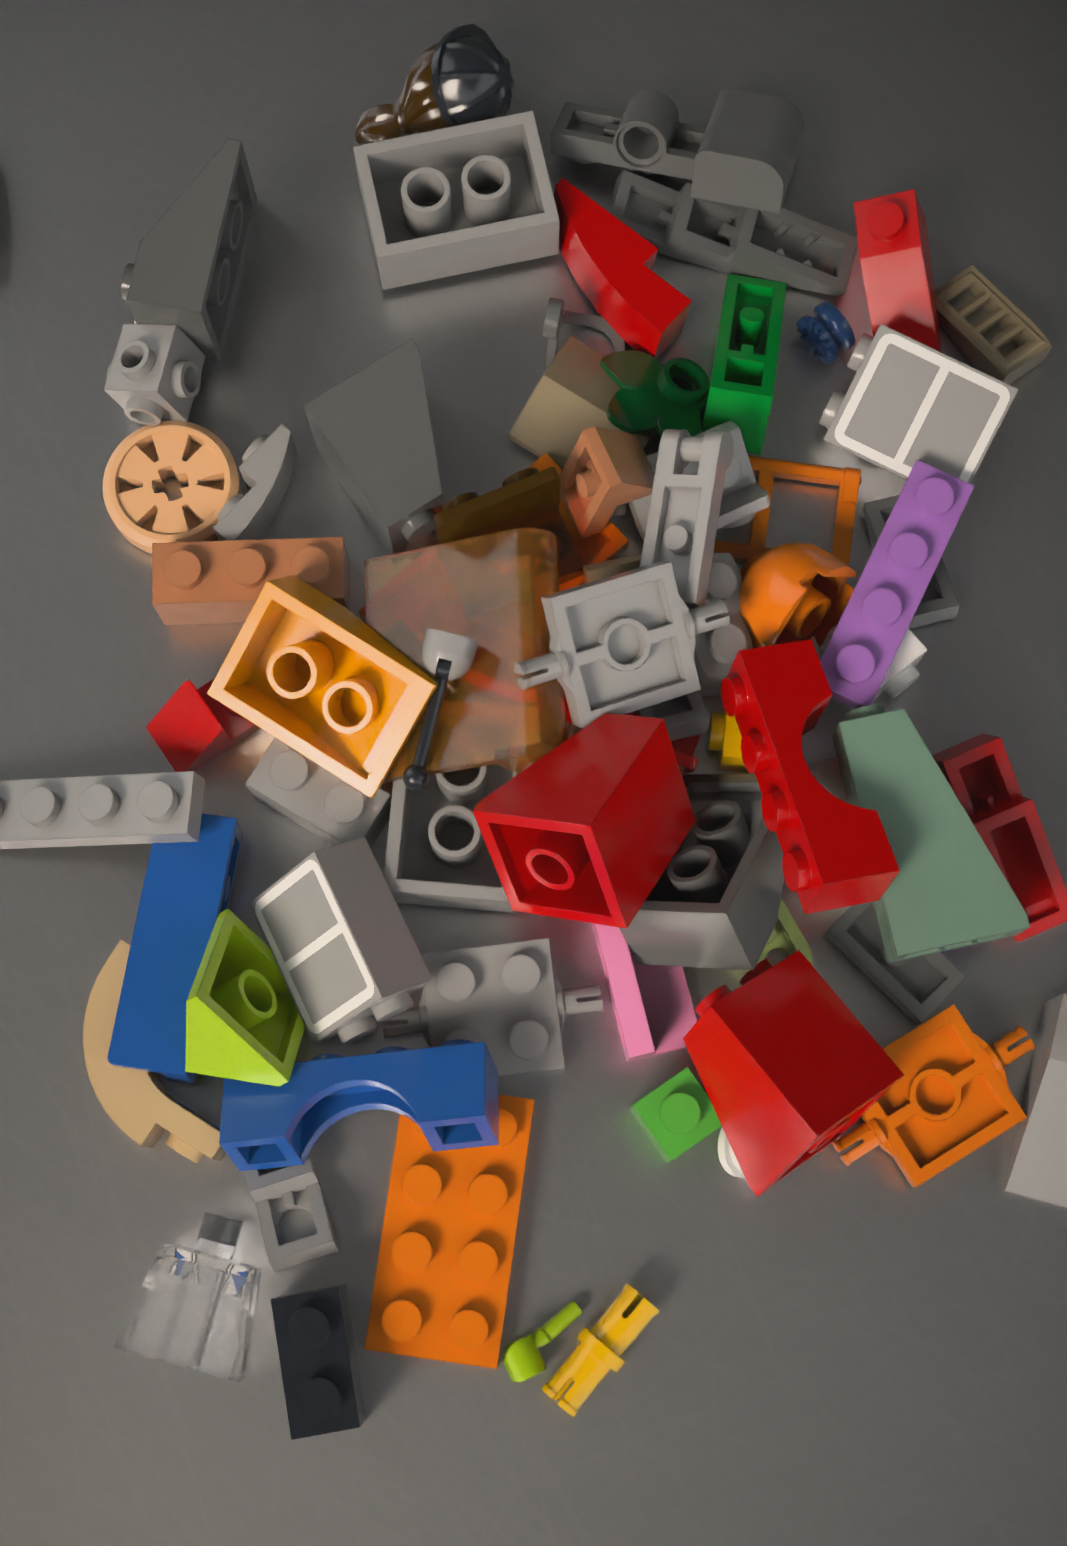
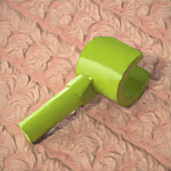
[502,1301,583,1382]

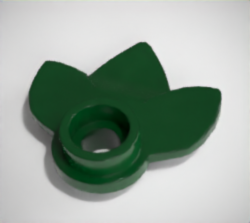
[600,350,709,437]

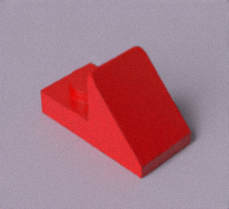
[146,678,261,772]

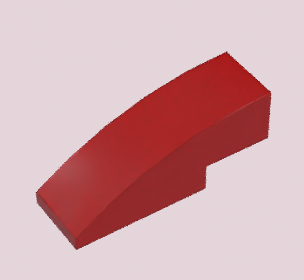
[553,178,692,360]
[932,733,1067,942]

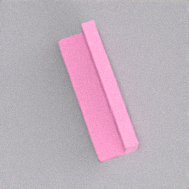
[591,923,697,1062]

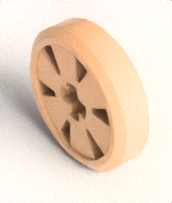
[103,420,242,554]

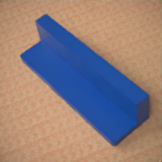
[107,813,243,1085]

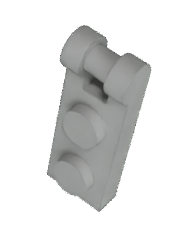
[640,429,734,608]

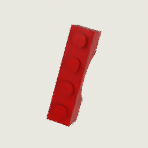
[721,639,900,914]

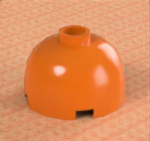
[739,541,857,648]

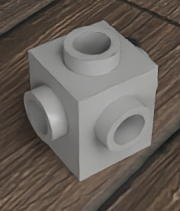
[104,324,206,426]

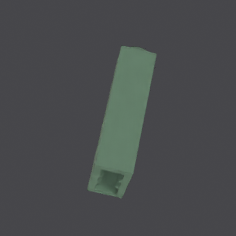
[832,704,1030,963]

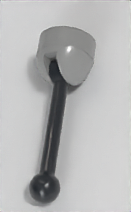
[403,628,478,791]

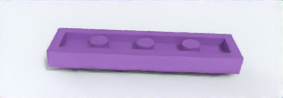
[820,460,975,709]

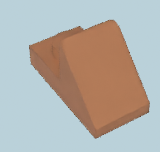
[559,426,655,539]

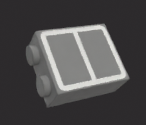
[819,324,1019,484]
[249,837,432,1045]

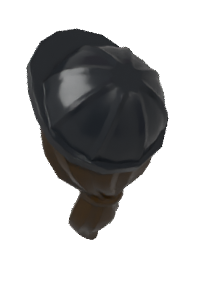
[354,23,515,144]

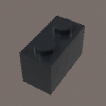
[271,1284,366,1440]

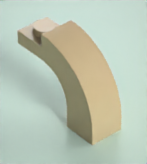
[83,940,226,1164]

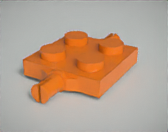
[832,1004,1035,1187]

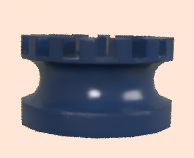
[796,301,855,365]

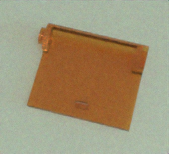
[364,528,568,783]

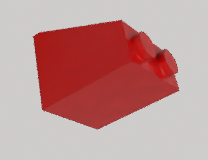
[472,713,696,929]
[683,950,904,1197]

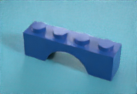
[219,1039,499,1171]

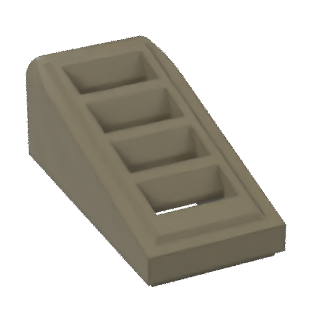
[935,265,1053,385]

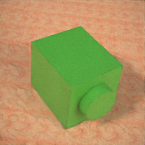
[629,1067,722,1163]

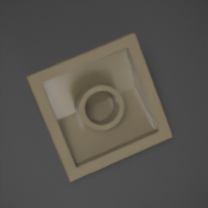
[507,335,654,470]

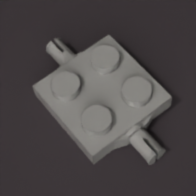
[514,561,730,728]
[382,938,603,1077]

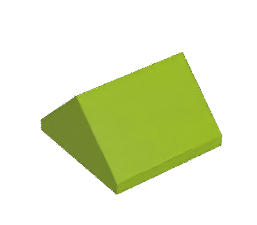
[185,909,305,1087]

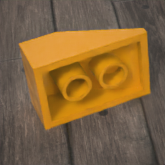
[207,575,438,798]

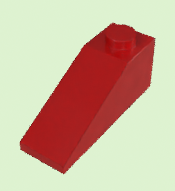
[853,189,942,353]

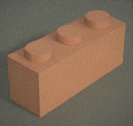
[152,537,351,625]

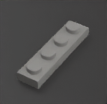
[0,771,205,849]

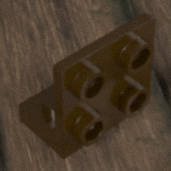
[434,467,584,622]

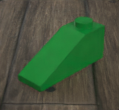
[701,273,787,455]

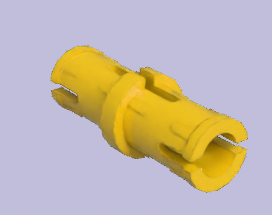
[541,1283,660,1417]

